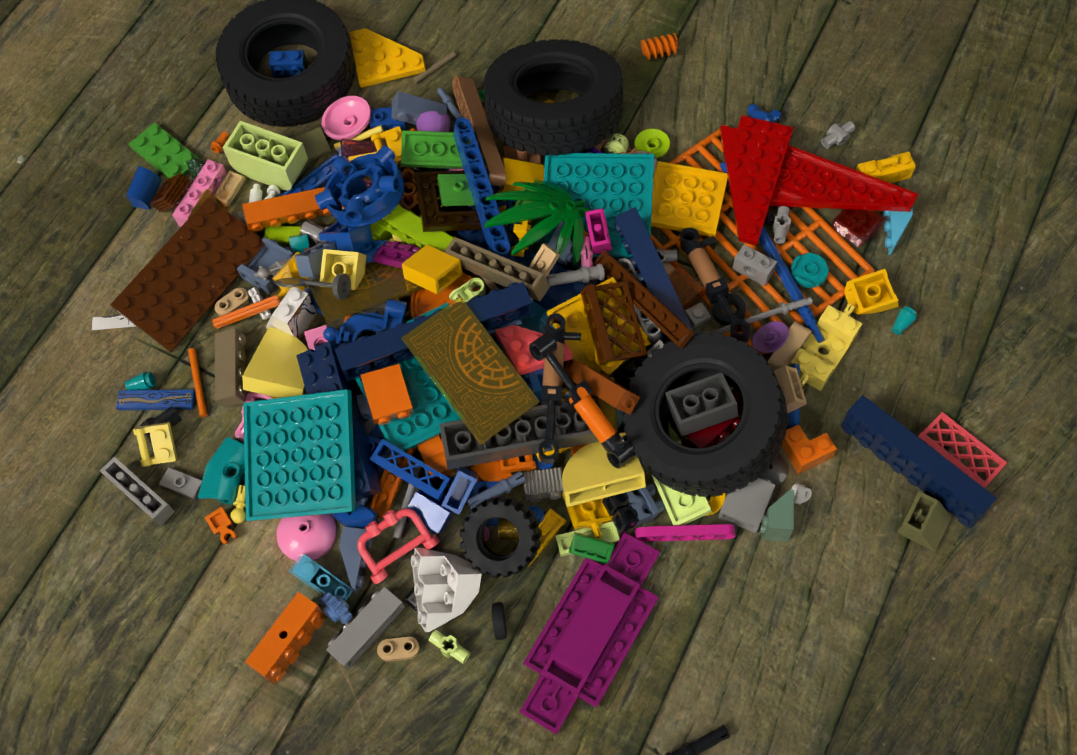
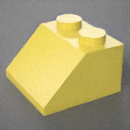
[319,249,367,290]

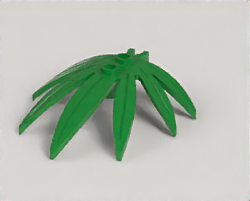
[484,180,590,265]

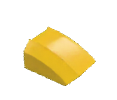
[845,269,898,314]

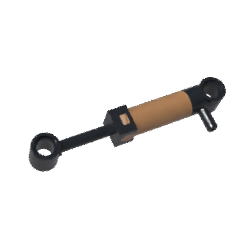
[680,227,750,344]
[538,313,581,464]

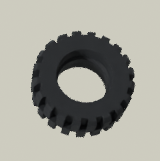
[460,496,542,578]

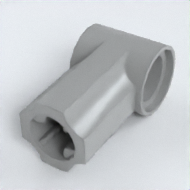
[300,220,328,245]

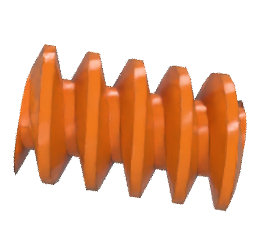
[641,33,678,61]

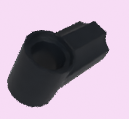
[140,406,182,443]

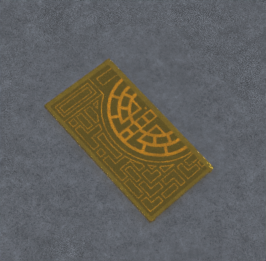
[306,261,424,323]
[401,296,540,445]

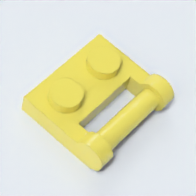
[133,422,177,467]

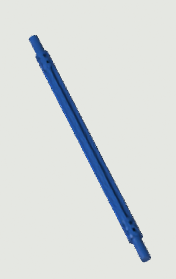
[720,162,825,343]

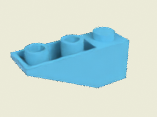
[883,209,913,255]
[288,554,353,601]

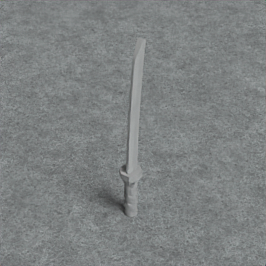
[711,297,813,335]

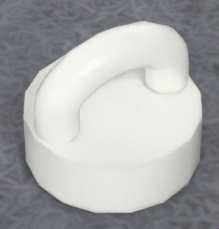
[791,483,812,505]

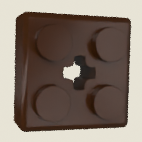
[150,173,191,212]

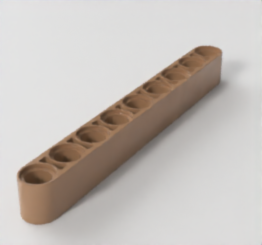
[452,76,506,187]

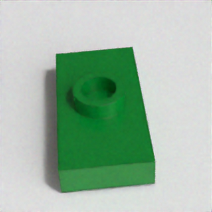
[569,532,614,563]

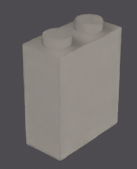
[718,478,775,533]

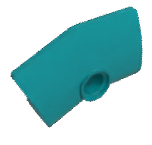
[198,437,245,505]

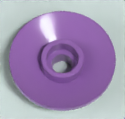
[753,321,789,353]

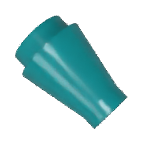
[891,306,917,335]
[125,371,156,390]

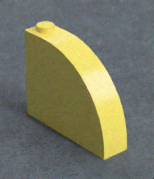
[242,326,308,398]
[562,432,646,507]

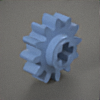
[319,592,353,624]

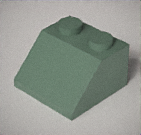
[759,490,794,542]

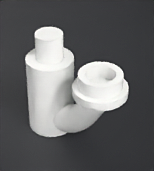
[249,184,280,203]

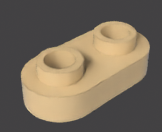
[215,288,250,316]
[377,637,420,662]

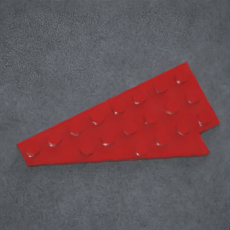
[770,145,918,212]

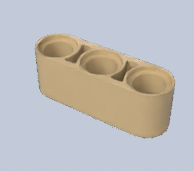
[768,321,812,371]

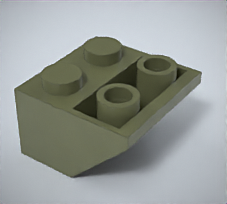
[897,491,952,552]

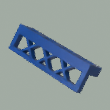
[370,439,451,502]

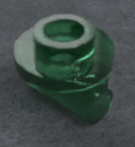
[186,158,205,178]

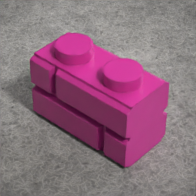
[585,209,612,254]

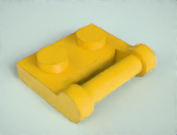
[371,126,402,164]

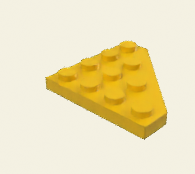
[349,28,426,88]

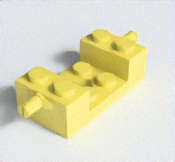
[789,304,862,391]

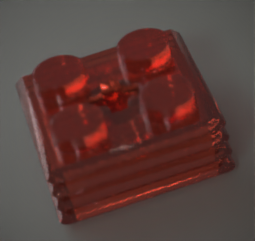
[831,209,884,247]

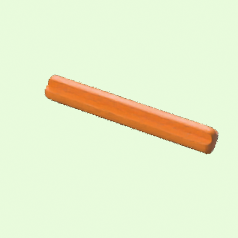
[212,295,281,329]

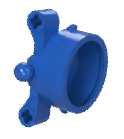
[323,299,407,344]

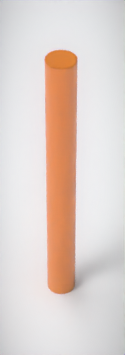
[188,348,208,418]

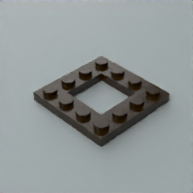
[414,170,486,232]

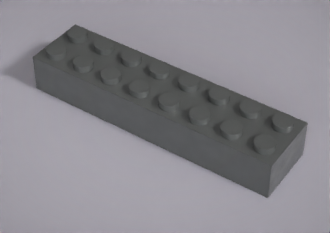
[439,395,601,470]

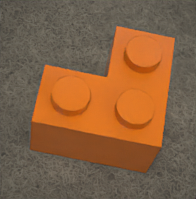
[782,424,837,474]

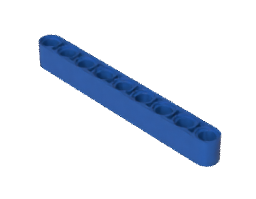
[453,118,510,258]

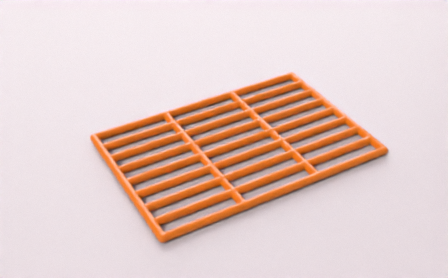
[651,125,875,356]

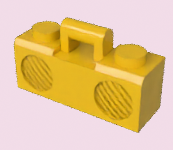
[856,152,915,183]

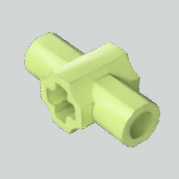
[429,630,471,664]

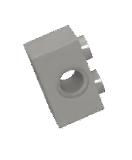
[732,245,777,286]

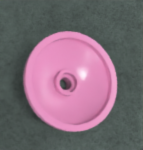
[321,96,371,140]
[277,514,337,561]

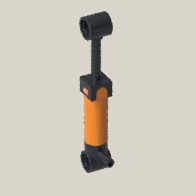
[529,333,635,469]

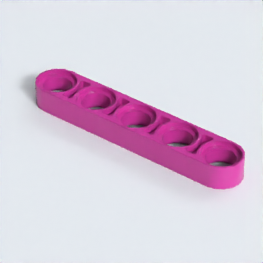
[635,524,736,542]

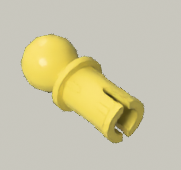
[230,485,246,524]

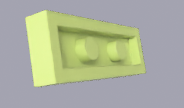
[556,521,620,557]

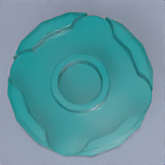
[790,253,829,288]

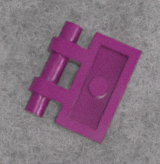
[373,241,421,268]

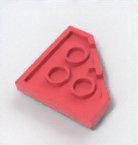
[495,325,573,376]

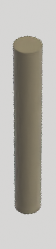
[413,51,456,84]

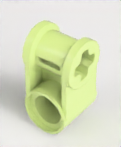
[449,278,486,303]

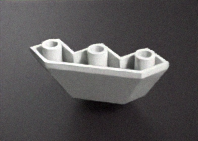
[411,547,482,632]

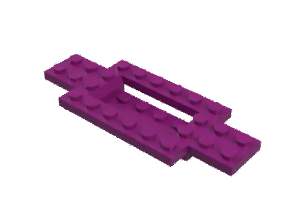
[519,532,660,735]

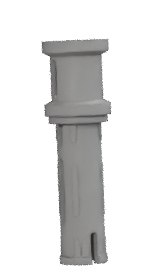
[546,264,605,286]

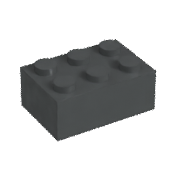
[665,372,738,437]

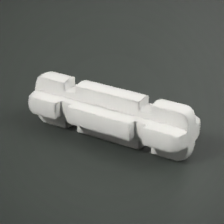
[248,287,272,320]

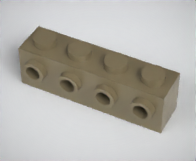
[215,328,247,408]

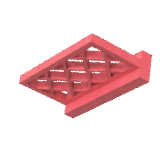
[918,412,1007,488]

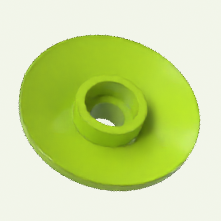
[635,129,670,159]

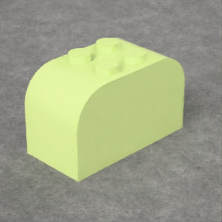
[223,121,308,190]

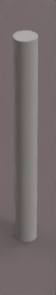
[393,460,423,539]

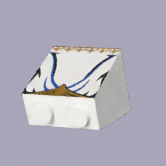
[266,287,317,340]

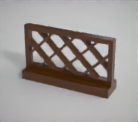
[580,281,647,366]

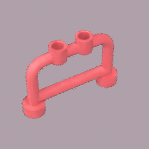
[357,508,440,584]

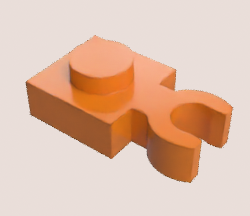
[204,506,238,545]

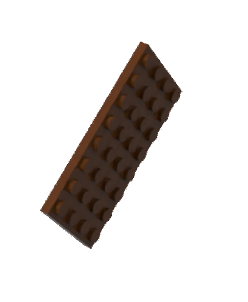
[110,197,265,353]

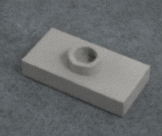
[159,467,202,500]

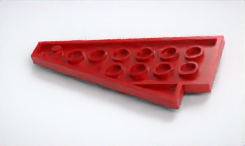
[720,115,794,246]

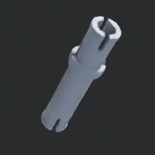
[467,471,526,509]

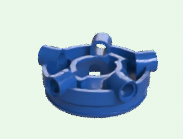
[315,146,405,227]

